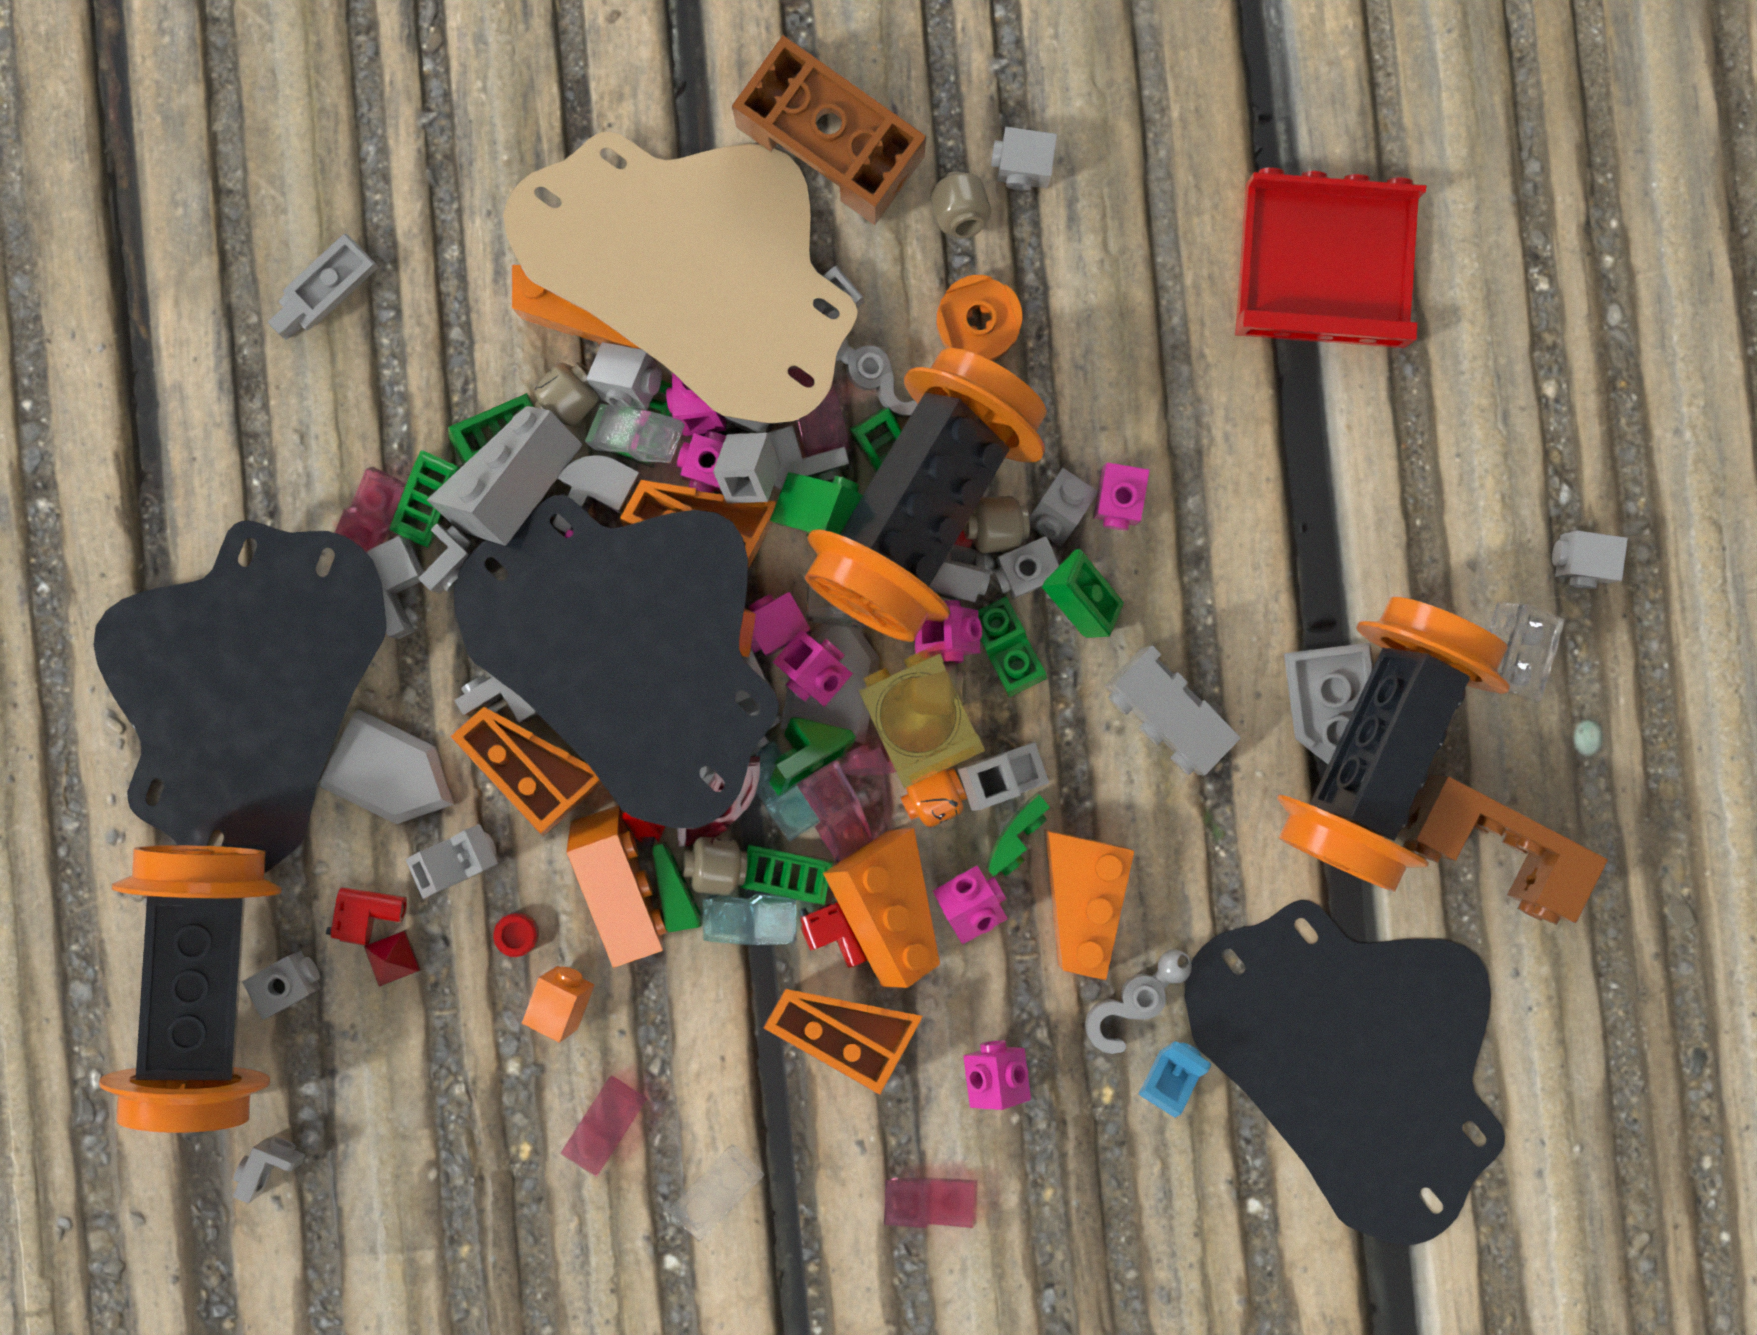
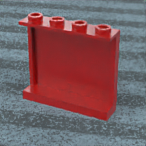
[1235,168,1427,348]

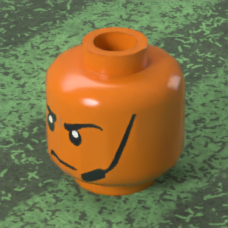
[900,765,967,828]

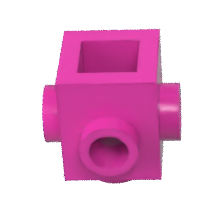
[666,372,726,436]
[677,431,726,494]
[915,600,982,664]
[773,629,853,707]
[932,865,1008,945]
[963,1040,1031,1110]

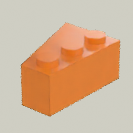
[1044,829,1134,980]

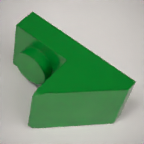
[769,717,856,796]

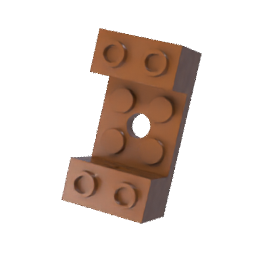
[732,35,926,225]
[1396,775,1608,925]

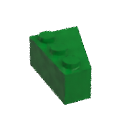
[770,472,863,537]

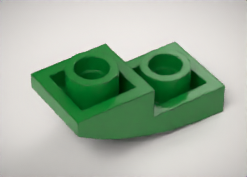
[978,596,1047,698]
[986,793,1050,877]

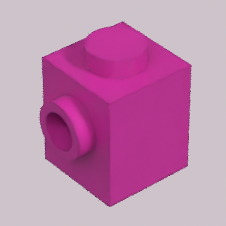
[1093,463,1150,531]
[749,592,812,657]

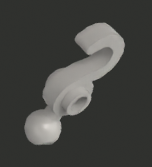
[836,338,918,417]
[1085,949,1192,1054]

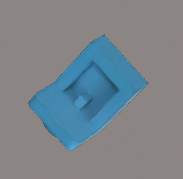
[1138,1041,1211,1118]

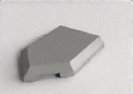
[780,611,880,743]
[1284,643,1374,764]
[319,709,455,824]

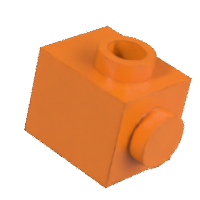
[522,966,595,1043]

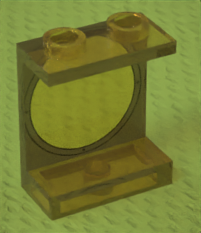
[858,649,985,788]

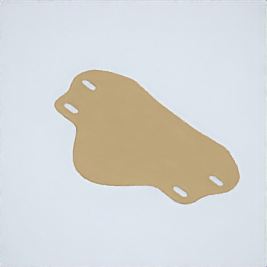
[503,132,858,423]

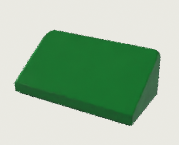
[1042,549,1124,638]

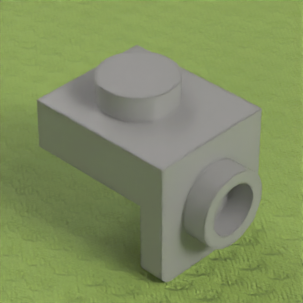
[1029,468,1099,546]
[418,523,472,594]
[233,1137,305,1203]

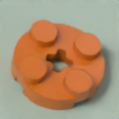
[936,275,1023,361]

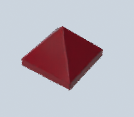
[364,930,421,987]

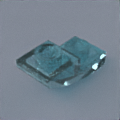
[752,741,825,842]
[702,894,797,945]

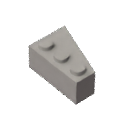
[427,406,583,546]
[1105,645,1241,776]

